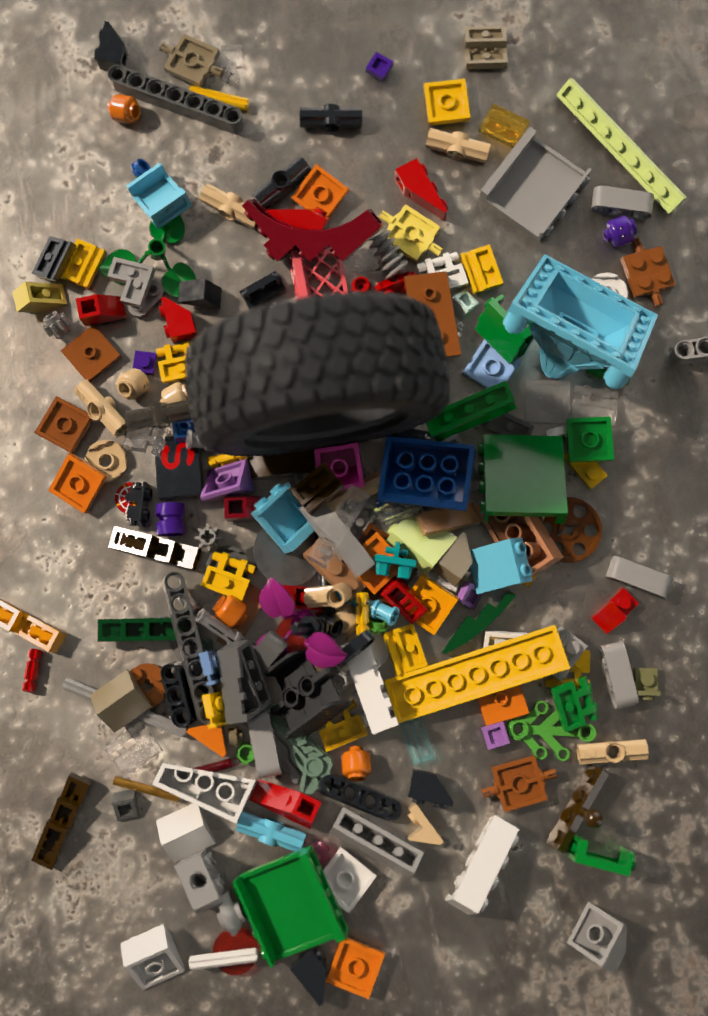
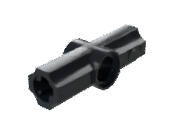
[299,103,362,132]
[251,156,311,210]

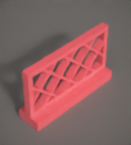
[289,249,348,301]

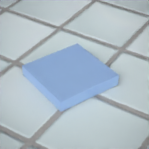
[462,339,521,389]

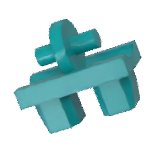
[374,541,416,580]

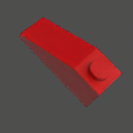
[265,207,332,230]

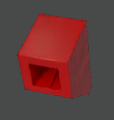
[75,294,127,327]
[159,297,198,344]

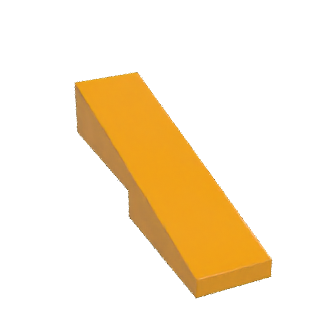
[0,600,67,654]

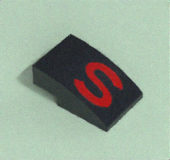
[155,436,203,501]

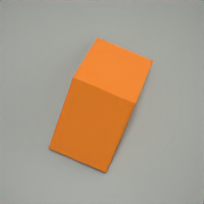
[187,724,228,758]

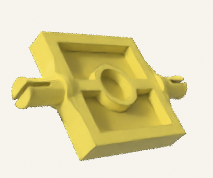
[379,204,443,263]

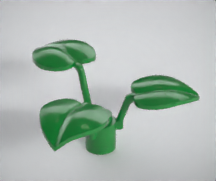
[99,215,196,298]

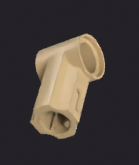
[303,582,352,608]

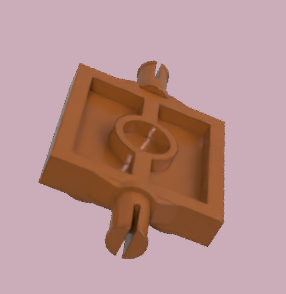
[620,238,676,307]
[481,755,558,812]

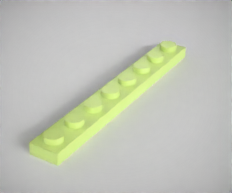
[556,78,686,214]

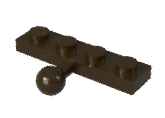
[546,764,609,855]

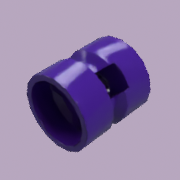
[156,502,185,537]

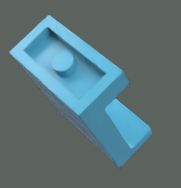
[126,163,192,229]
[251,483,314,553]
[470,538,532,594]

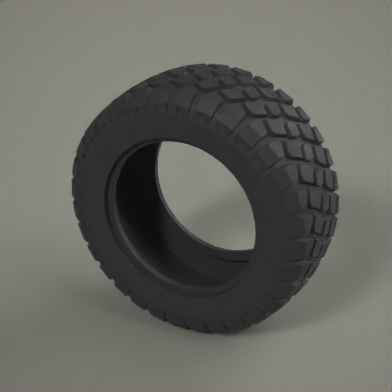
[185,292,450,456]

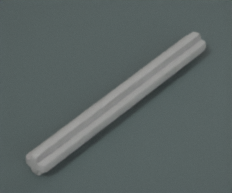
[63,678,188,737]

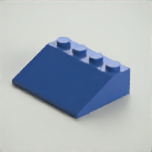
[377,436,476,511]

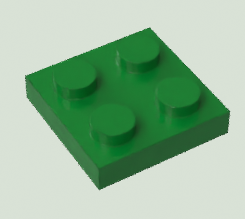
[566,417,614,463]

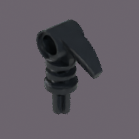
[290,613,343,640]

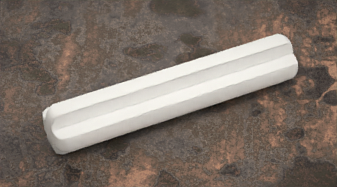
[189,948,258,970]

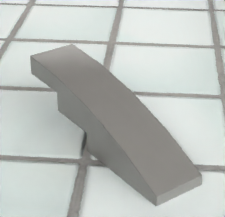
[299,504,375,578]

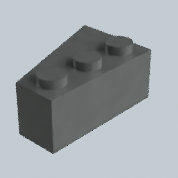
[217,639,273,724]

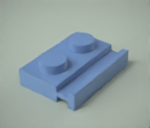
[199,649,221,686]

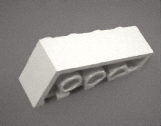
[152,763,256,823]

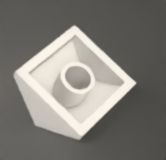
[156,804,216,863]

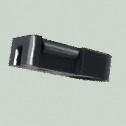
[337,630,375,669]

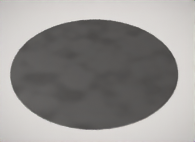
[253,528,317,586]

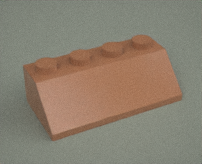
[474,503,564,576]

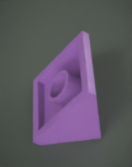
[200,459,254,503]

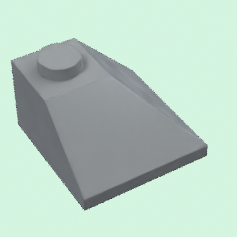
[567,902,626,973]

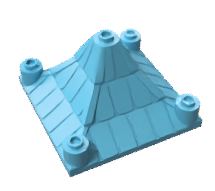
[503,254,658,389]

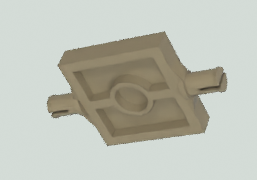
[159,34,224,87]

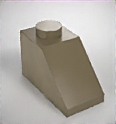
[433,532,473,587]

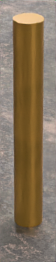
[113,776,179,802]

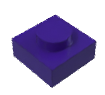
[365,52,394,82]
[132,350,158,376]

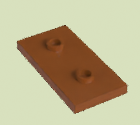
[404,271,461,358]

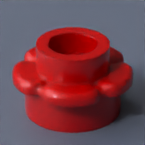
[351,276,372,293]

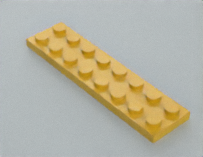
[384,625,570,723]

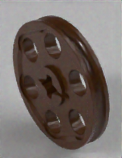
[539,497,602,563]

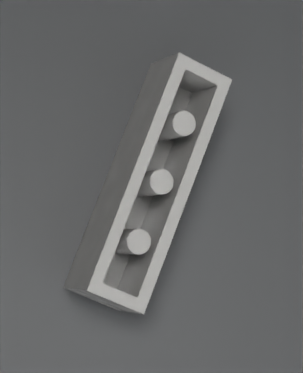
[329,807,424,878]

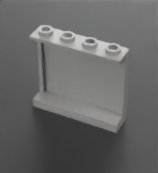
[479,126,592,242]

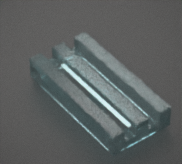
[400,716,435,765]

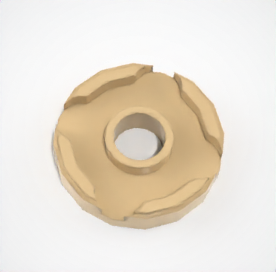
[84,440,129,483]

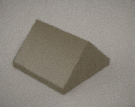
[90,669,153,733]

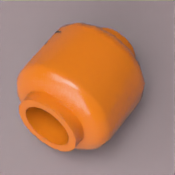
[108,94,140,124]
[213,595,247,628]
[342,746,371,782]

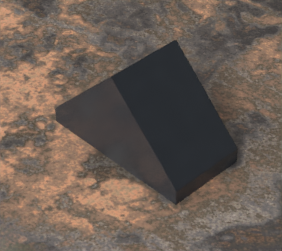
[178,278,222,310]

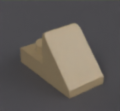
[407,803,443,845]

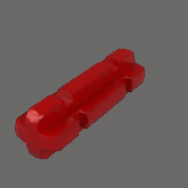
[22,648,42,693]

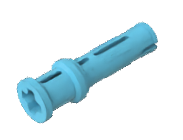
[336,591,400,626]

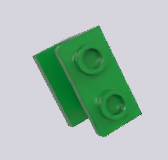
[475,294,534,364]
[566,834,636,877]

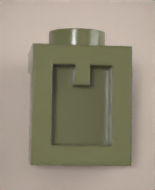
[633,668,661,700]

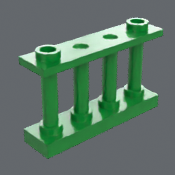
[426,380,517,442]

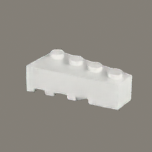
[340,640,398,734]
[445,815,519,915]

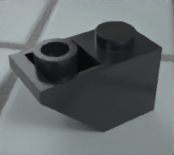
[94,21,128,71]
[407,768,454,809]

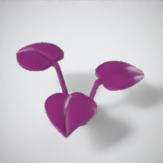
[256,577,347,668]

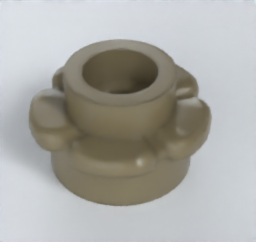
[228,726,242,748]

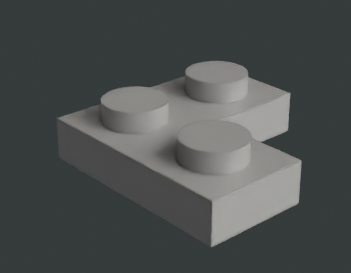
[107,257,156,308]

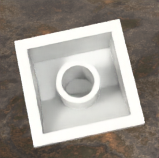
[121,924,185,990]

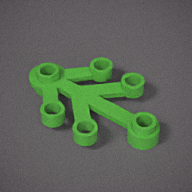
[507,701,596,761]

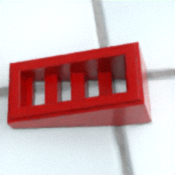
[381,575,428,625]

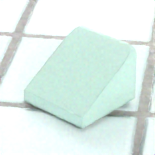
[452,289,480,321]

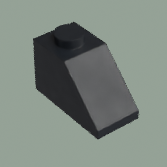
[290,947,327,1006]

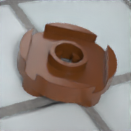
[130,663,166,708]

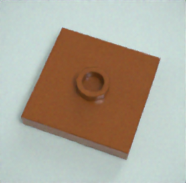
[60,324,122,383]
[34,396,93,454]

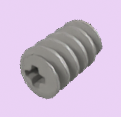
[369,230,408,279]

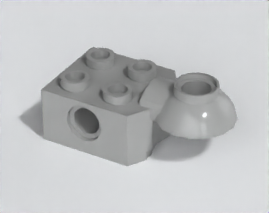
[175,848,247,937]

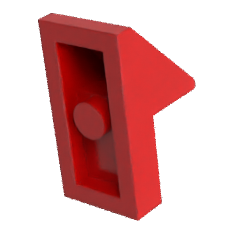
[591,587,639,634]

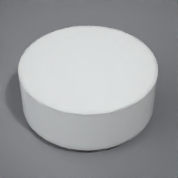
[546,426,567,437]

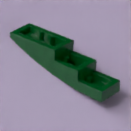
[441,590,516,655]
[97,618,190,642]

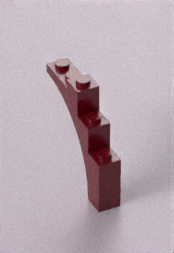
[242,199,385,262]

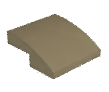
[464,26,508,70]

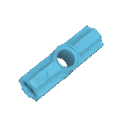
[236,811,307,851]

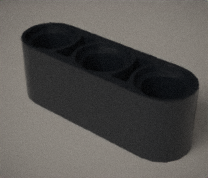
[160,661,197,728]

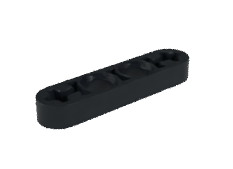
[318,774,402,821]

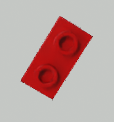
[373,271,417,295]

